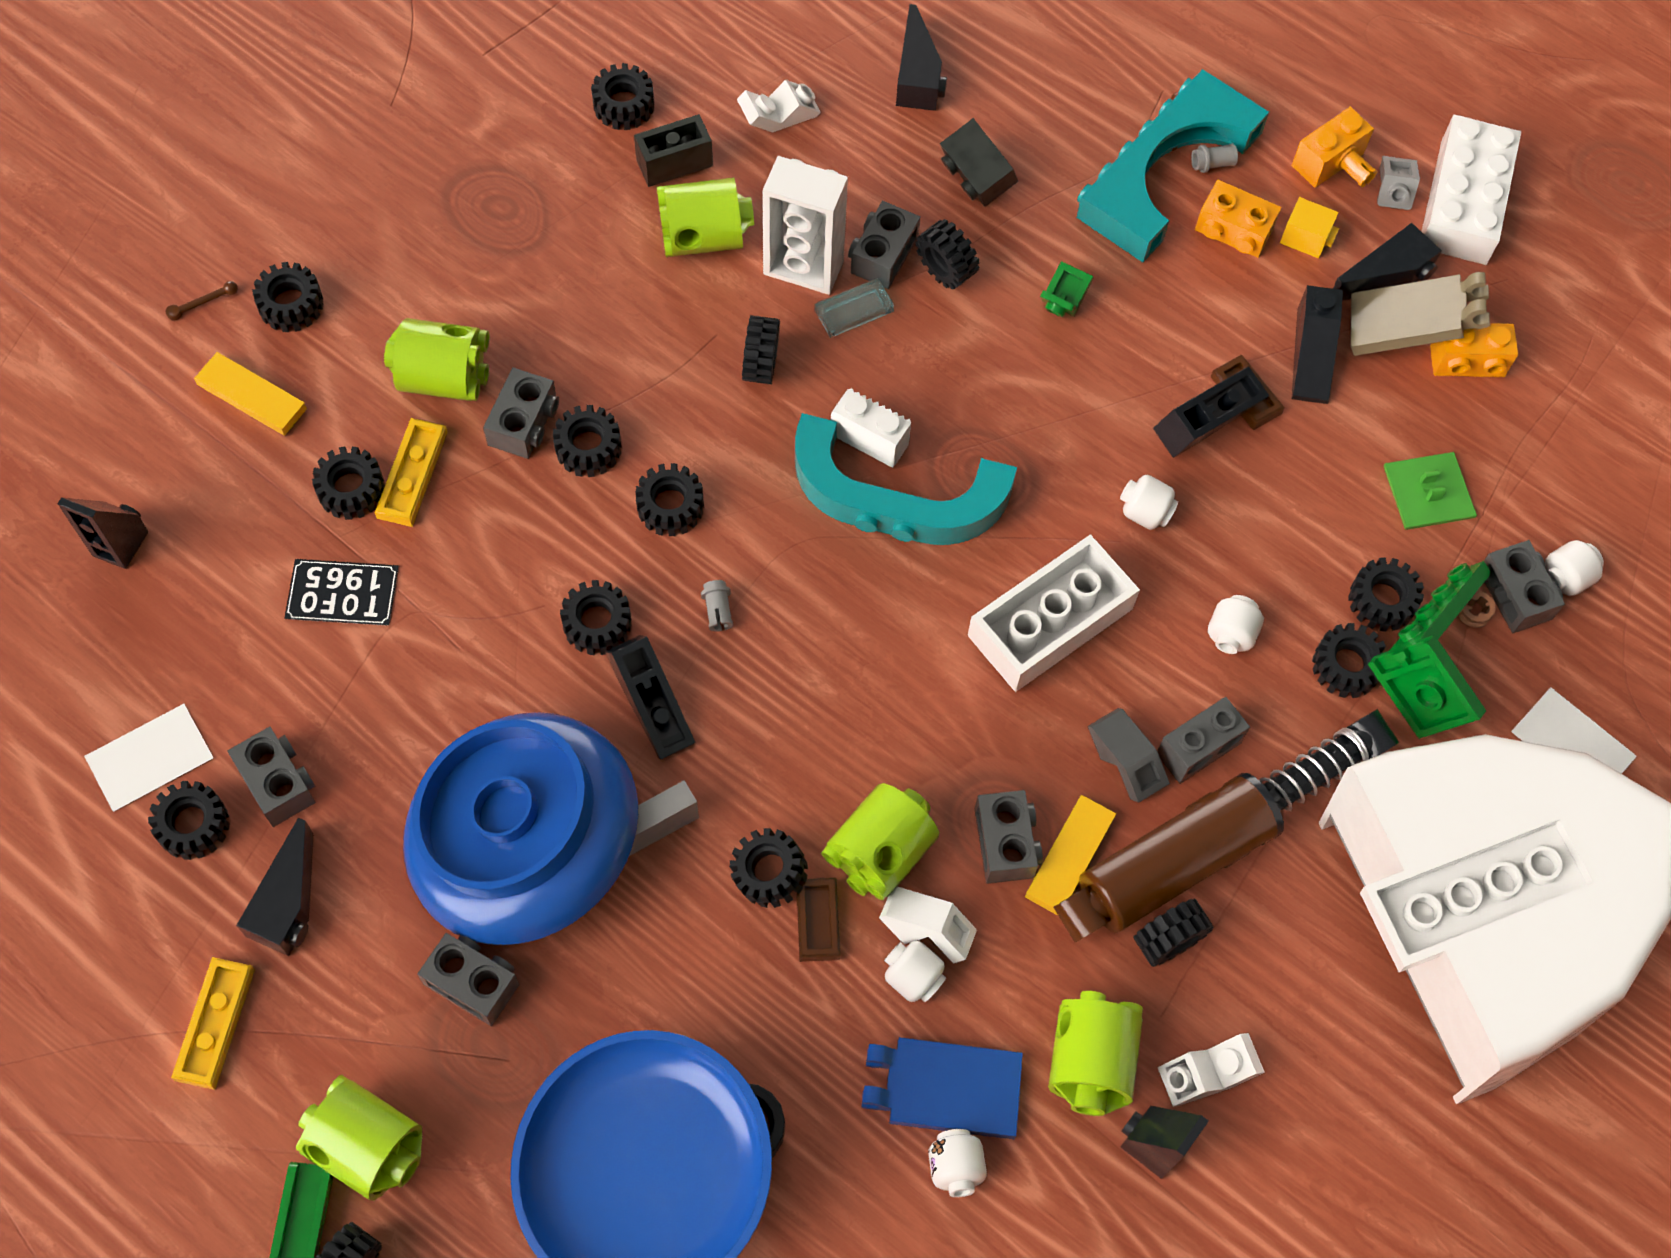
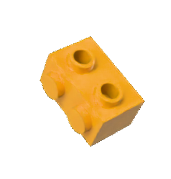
[1195,180,1282,258]
[1430,323,1518,377]

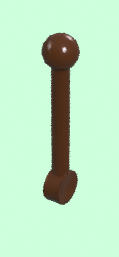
[165,281,238,321]

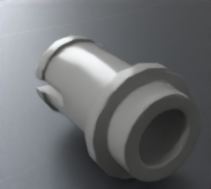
[1191,144,1238,173]
[701,580,733,631]

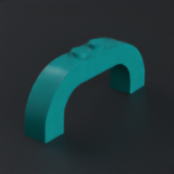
[795,413,1017,545]

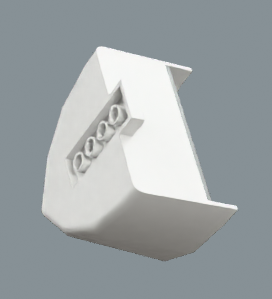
[1319,734,1671,1105]

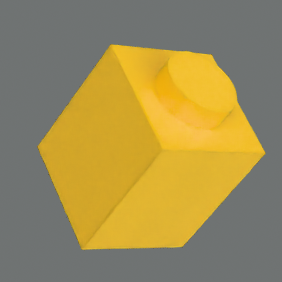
[1280,197,1339,259]

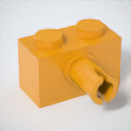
[1291,106,1378,188]

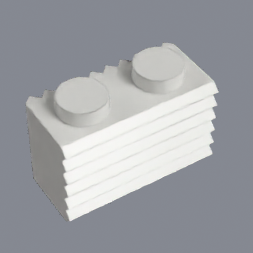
[830,388,911,468]

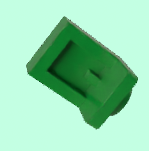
[1040,261,1094,318]

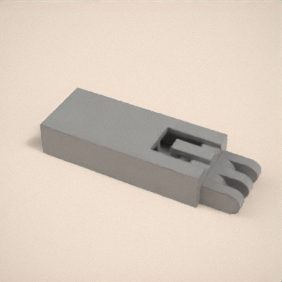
[629,780,699,856]

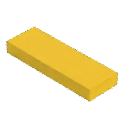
[194,352,307,436]
[375,418,448,527]
[1025,795,1116,915]
[171,957,255,1090]

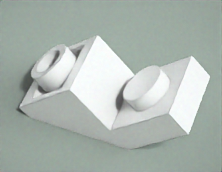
[737,79,821,132]
[879,887,977,963]
[1157,1033,1265,1107]

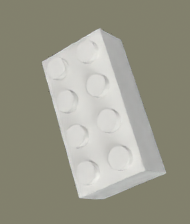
[1422,114,1521,265]
[763,156,848,295]
[968,534,1140,692]

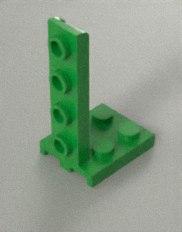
[1368,561,1490,739]
[269,1162,334,1258]

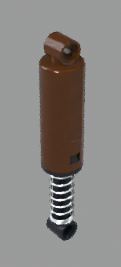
[1053,709,1399,942]

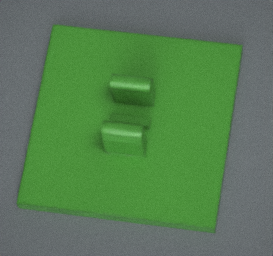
[1383,452,1477,530]

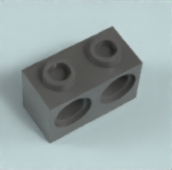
[848,200,921,289]
[483,367,559,459]
[1484,540,1565,634]
[1157,697,1250,784]
[227,727,316,827]
[974,790,1043,884]
[417,933,519,1027]

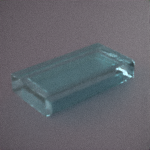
[814,278,894,338]

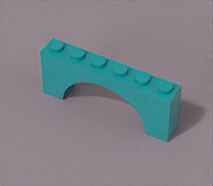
[1076,69,1269,262]

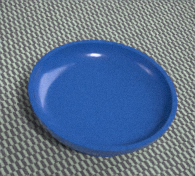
[403,712,638,945]
[510,1030,772,1258]

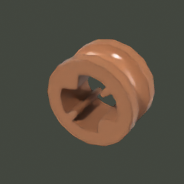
[1458,591,1496,628]

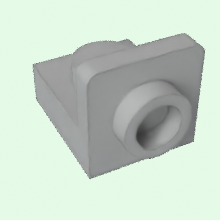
[1377,156,1420,210]

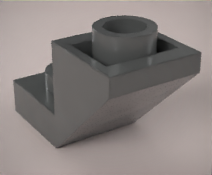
[1088,708,1170,803]

